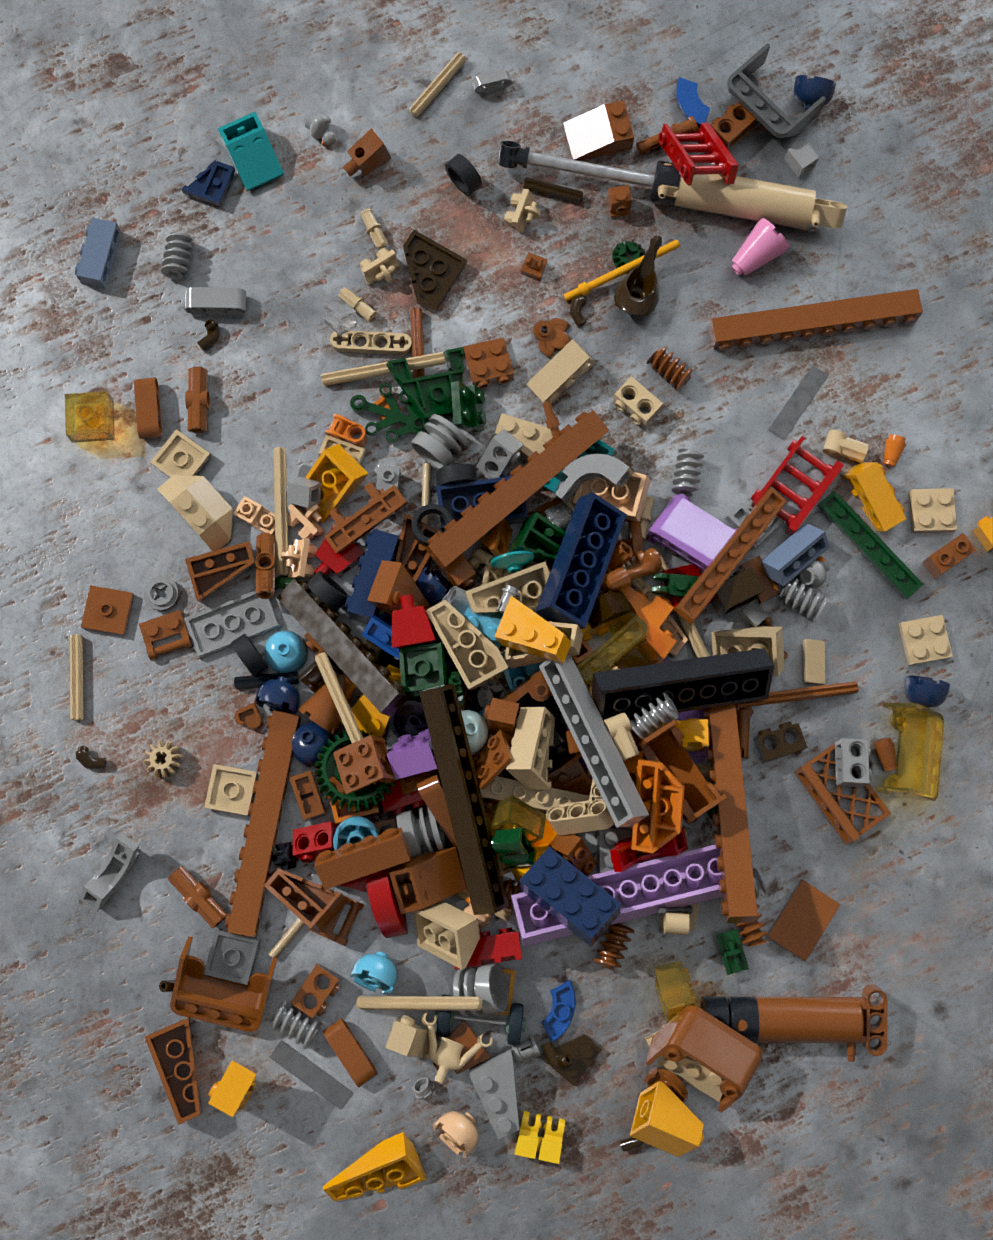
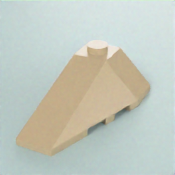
[426,600,509,691]

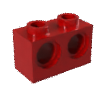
[293,821,338,863]

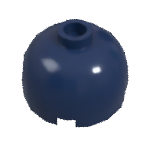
[794,75,836,110]
[416,564,453,606]
[904,675,950,711]
[254,677,300,715]
[292,722,335,768]

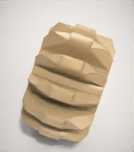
[143,740,182,778]

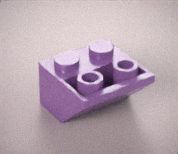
[387,729,438,780]

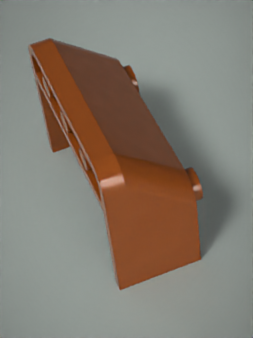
[501,667,582,772]
[638,720,727,824]
[170,936,278,1032]
[645,1005,763,1113]

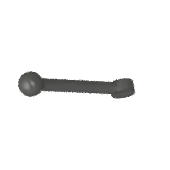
[658,905,693,914]

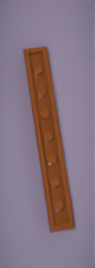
[674,487,787,624]

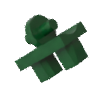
[715,929,749,975]

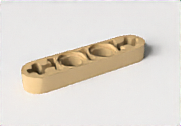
[330,330,412,355]

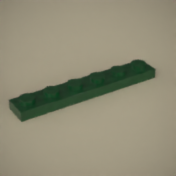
[817,490,924,600]

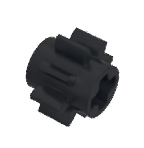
[272,842,300,870]

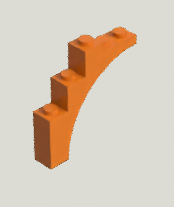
[613,585,677,664]

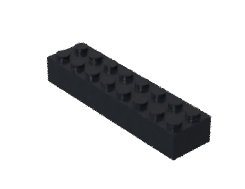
[591,648,774,720]

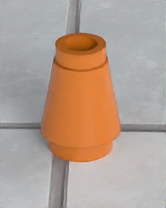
[883,434,907,467]

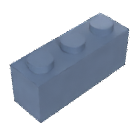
[75,218,121,288]
[761,523,830,586]

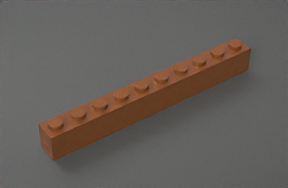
[709,289,923,351]
[425,410,609,569]
[703,704,758,923]
[225,710,301,937]

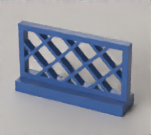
[361,612,452,668]

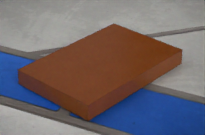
[766,879,841,962]

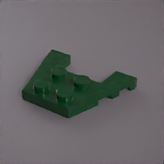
[386,347,464,420]

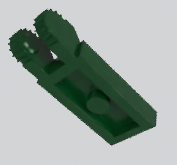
[652,573,700,598]

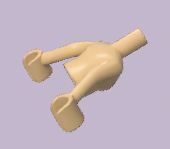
[422,1012,493,1084]

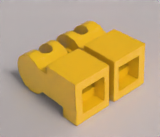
[514,1111,565,1164]

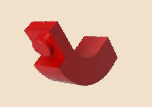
[610,827,689,872]
[366,868,408,938]

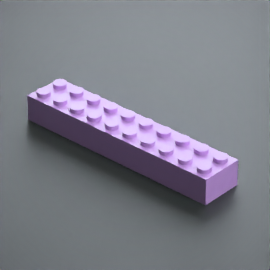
[511,845,724,947]

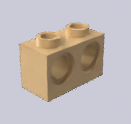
[613,376,663,428]

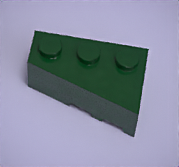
[508,512,566,567]

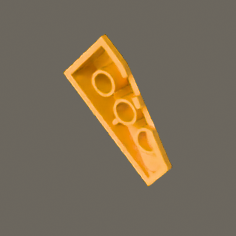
[323,1132,427,1202]

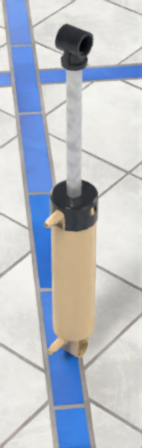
[497,141,847,230]

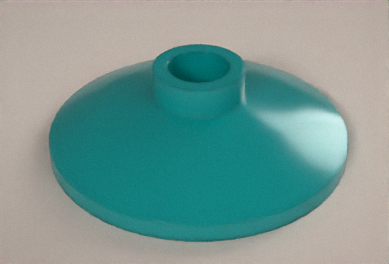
[491,551,534,573]

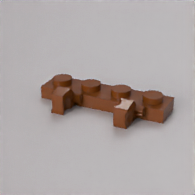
[324,482,408,554]

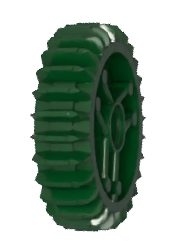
[314,730,395,813]

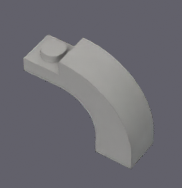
[555,454,633,503]
[79,833,139,912]

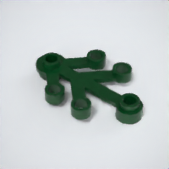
[350,383,429,443]

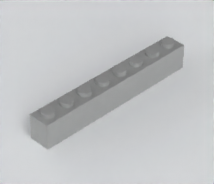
[539,654,649,828]

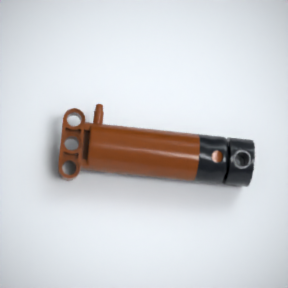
[700,984,888,1062]

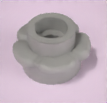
[413,1077,435,1100]

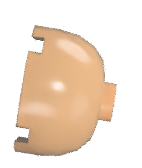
[432,1111,478,1158]

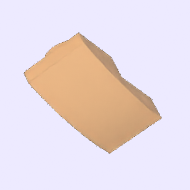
[233,496,275,535]

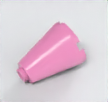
[731,218,790,276]

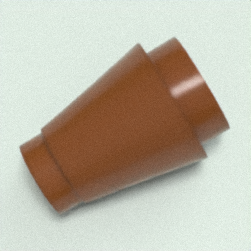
[873,737,897,771]

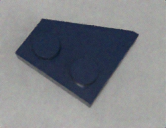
[182,160,235,207]

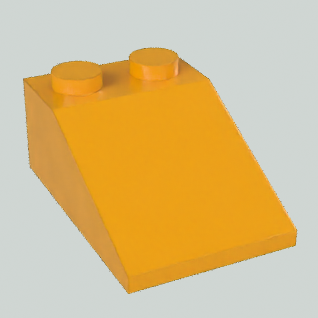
[305,444,368,523]

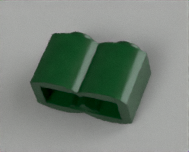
[491,828,536,868]

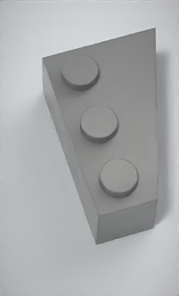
[469,1049,519,1140]

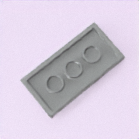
[183,590,281,659]

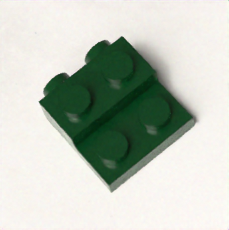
[451,381,486,433]
[399,642,449,698]

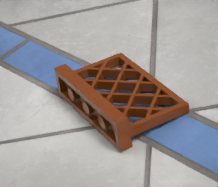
[794,743,891,845]

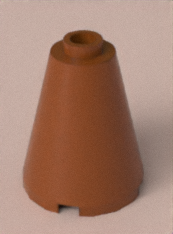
[299,672,356,735]

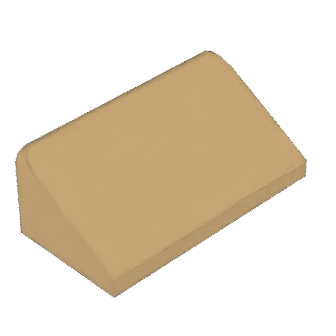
[802,639,825,685]

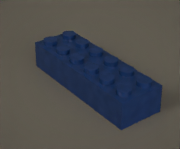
[536,492,627,629]

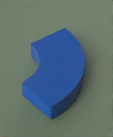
[676,77,710,128]
[541,980,576,1043]

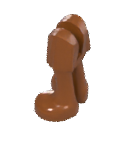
[600,548,662,592]

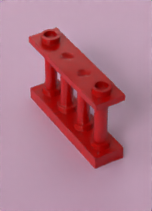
[659,123,739,186]
[750,436,844,536]

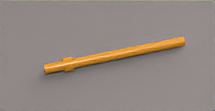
[563,239,680,302]

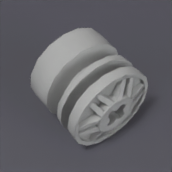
[410,414,468,469]
[396,807,446,857]
[453,963,508,1017]

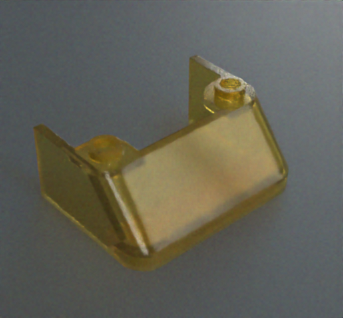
[577,591,648,685]
[875,703,944,801]

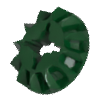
[612,240,645,273]
[449,671,465,706]

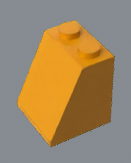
[630,1081,704,1157]

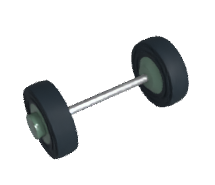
[434,995,526,1046]

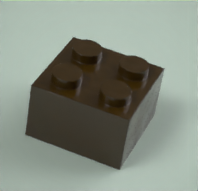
[711,567,764,618]

